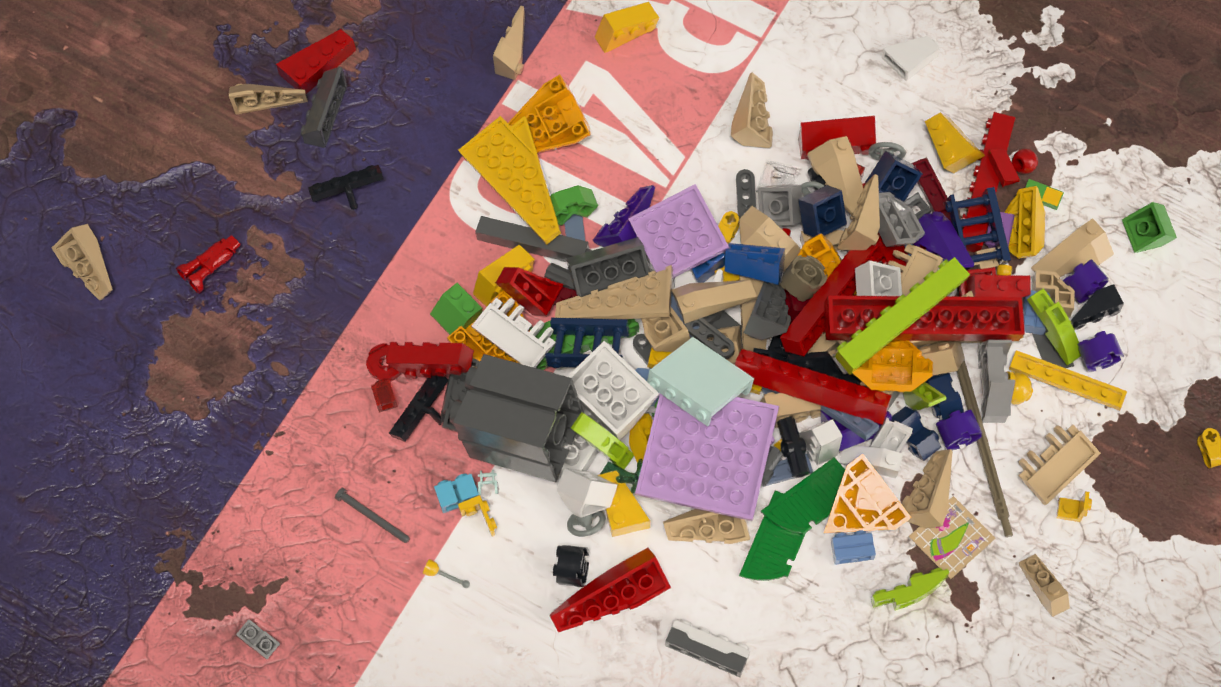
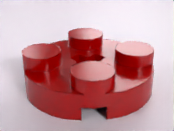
[366,343,401,383]

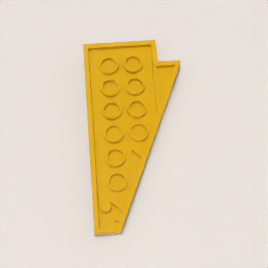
[458,116,561,245]

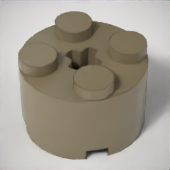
[781,255,827,302]

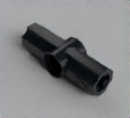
[777,417,810,478]

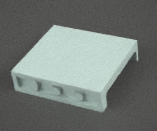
[647,337,754,426]

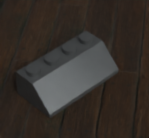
[301,67,347,148]
[566,237,650,297]

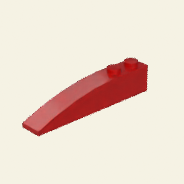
[549,547,671,632]

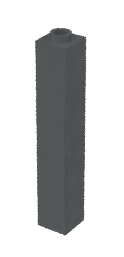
[475,216,592,262]

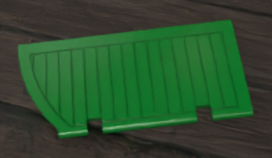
[761,457,845,535]
[739,491,806,581]

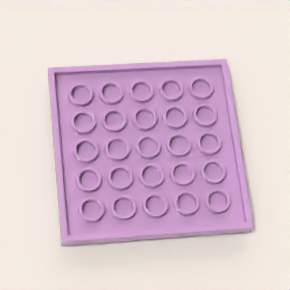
[635,394,779,521]

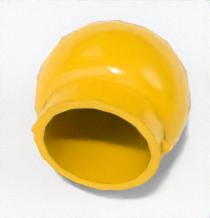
[1007,371,1033,405]

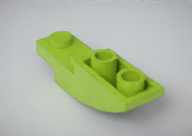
[1027,288,1081,365]
[571,412,634,471]
[871,568,949,611]

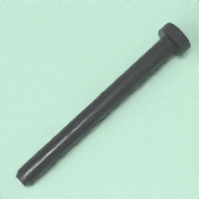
[335,487,410,543]

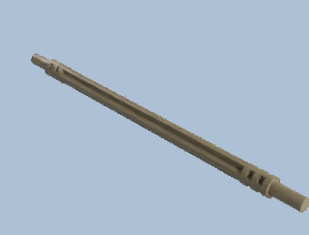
[957,359,1013,538]

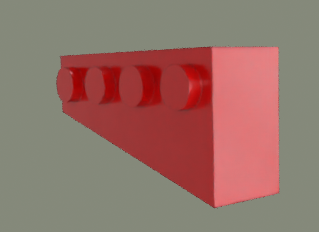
[276,29,356,94]
[386,342,474,379]

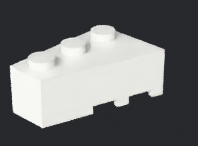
[799,419,842,466]

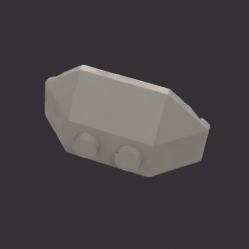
[878,192,925,247]

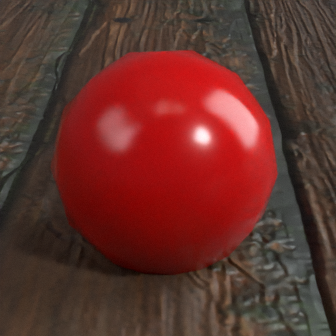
[1012,148,1038,174]

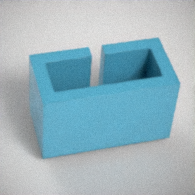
[434,474,479,513]

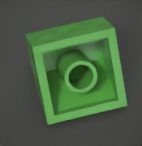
[1122,202,1177,253]
[430,283,483,335]

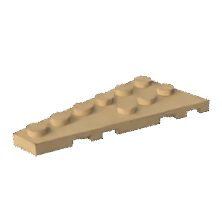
[555,265,673,319]

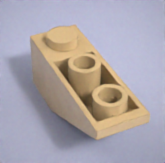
[1019,554,1070,617]

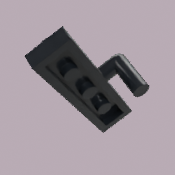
[308,165,384,210]
[389,375,448,442]

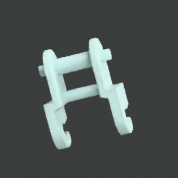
[478,470,498,495]

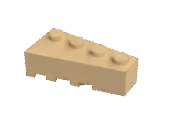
[740,275,770,352]

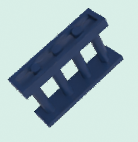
[945,187,1011,270]
[545,317,630,368]

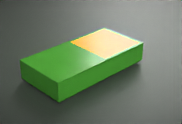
[1025,179,1064,210]

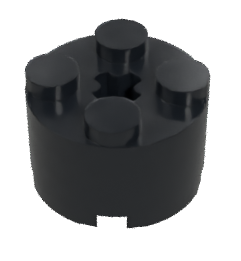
[553,545,589,587]

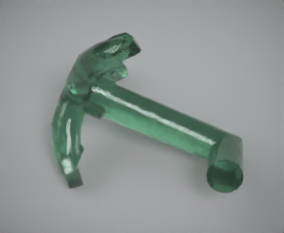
[600,459,643,494]

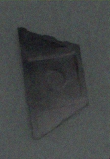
[784,351,844,379]

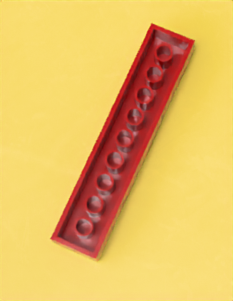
[824,296,1025,341]

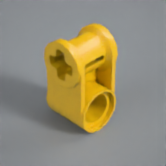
[718,211,739,244]
[1197,428,1221,469]

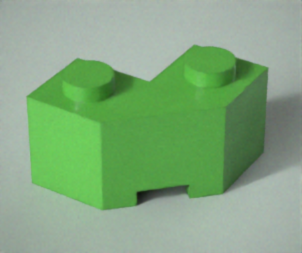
[550,185,598,225]

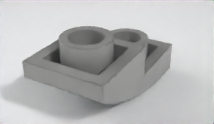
[236,619,280,660]

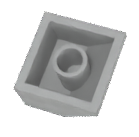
[758,185,802,225]

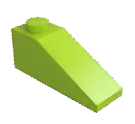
[903,382,947,410]

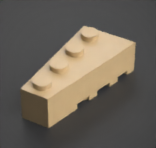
[760,392,821,428]

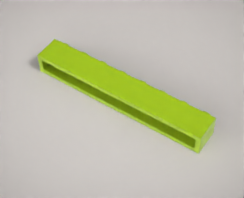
[834,257,970,374]

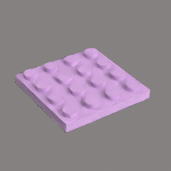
[628,184,729,279]

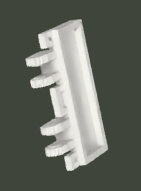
[471,298,556,368]

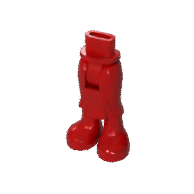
[176,235,241,294]

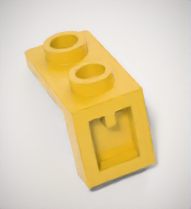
[1056,491,1092,522]
[458,495,497,537]

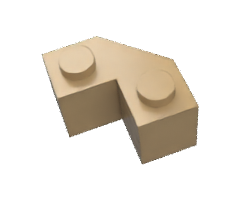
[1032,270,1075,317]

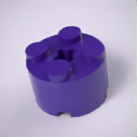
[1063,259,1109,304]
[1078,331,1124,372]
[936,410,982,451]

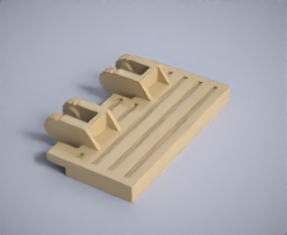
[887,244,943,296]
[1018,425,1101,505]

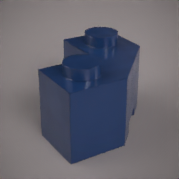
[925,373,964,420]
[892,406,941,461]

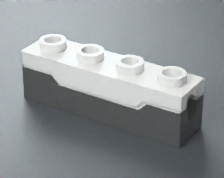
[665,619,750,677]

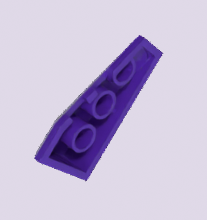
[593,185,655,247]
[913,211,974,268]

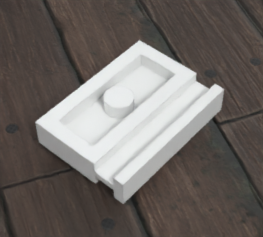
[870,417,913,452]

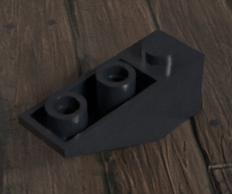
[1070,284,1124,330]

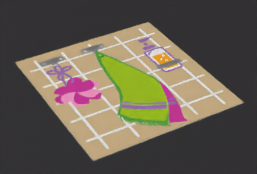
[909,496,996,579]

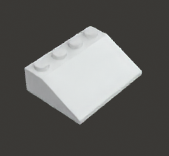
[567,341,660,440]

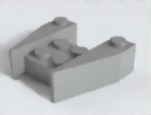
[977,340,1015,423]

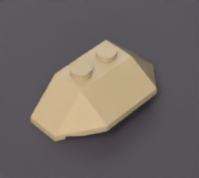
[739,206,801,272]

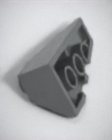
[744,281,791,340]

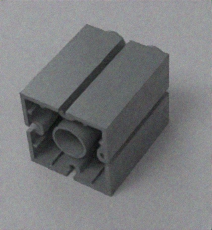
[450,354,584,482]

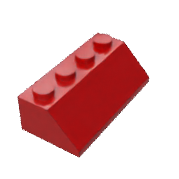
[798,115,876,160]

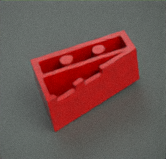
[495,267,564,316]

